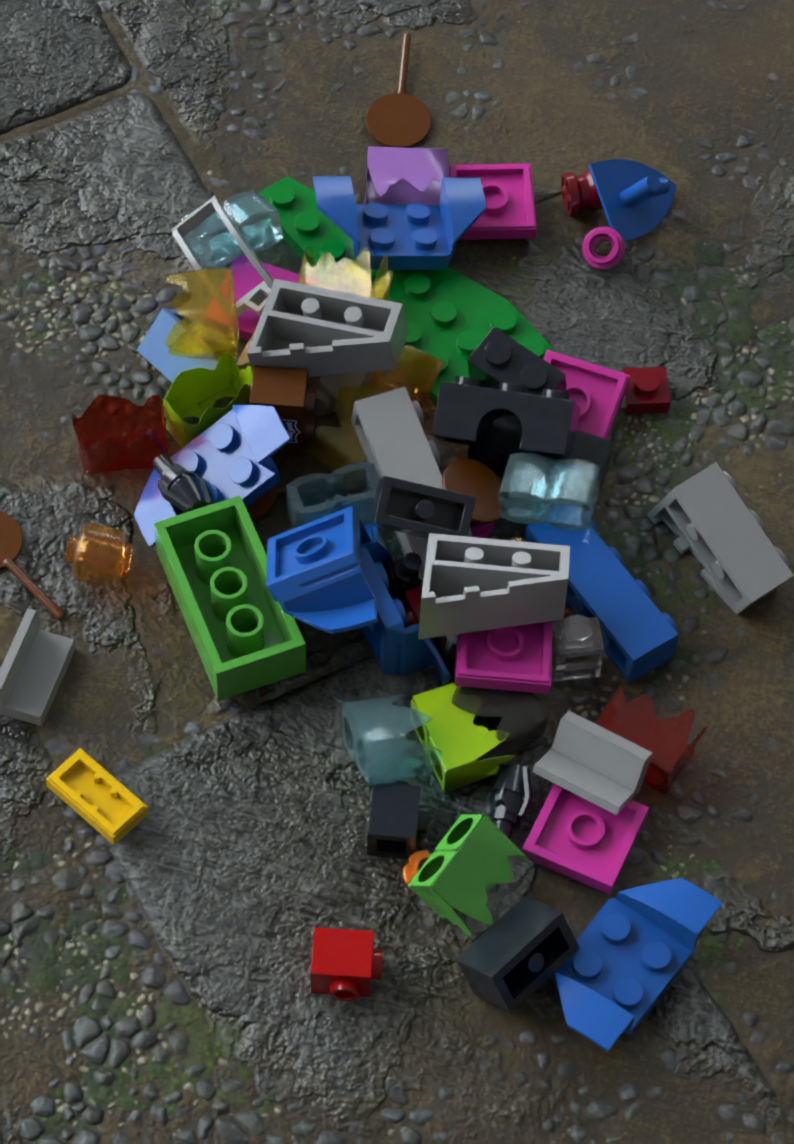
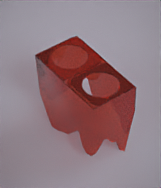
[72,395,168,473]
[595,682,708,795]

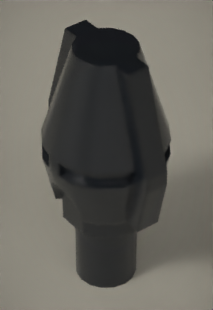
[153,454,211,513]
[382,552,422,601]
[486,763,532,839]

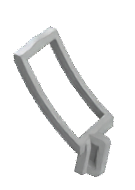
[171,196,274,321]

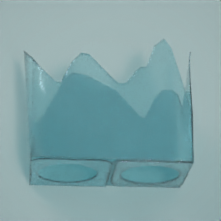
[341,694,442,786]

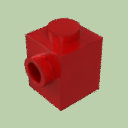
[310,927,383,1001]

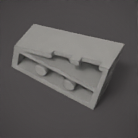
[247,279,409,377]
[647,462,794,615]
[418,533,570,640]

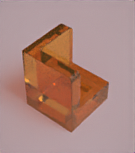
[368,345,445,409]

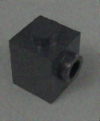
[367,780,429,859]

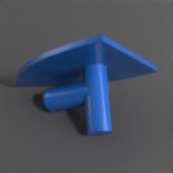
[588,159,677,242]

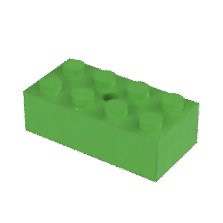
[154,495,306,701]

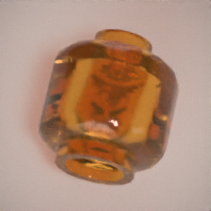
[64,523,134,588]

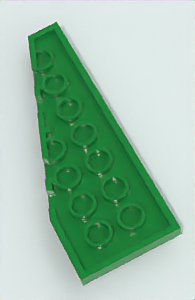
[253,176,556,406]

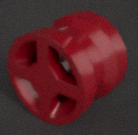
[561,169,603,215]

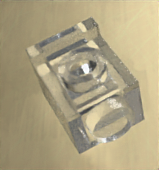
[552,614,604,681]

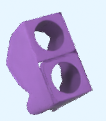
[364,146,449,205]

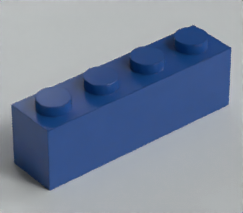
[525,502,679,683]

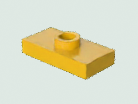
[46,748,149,846]

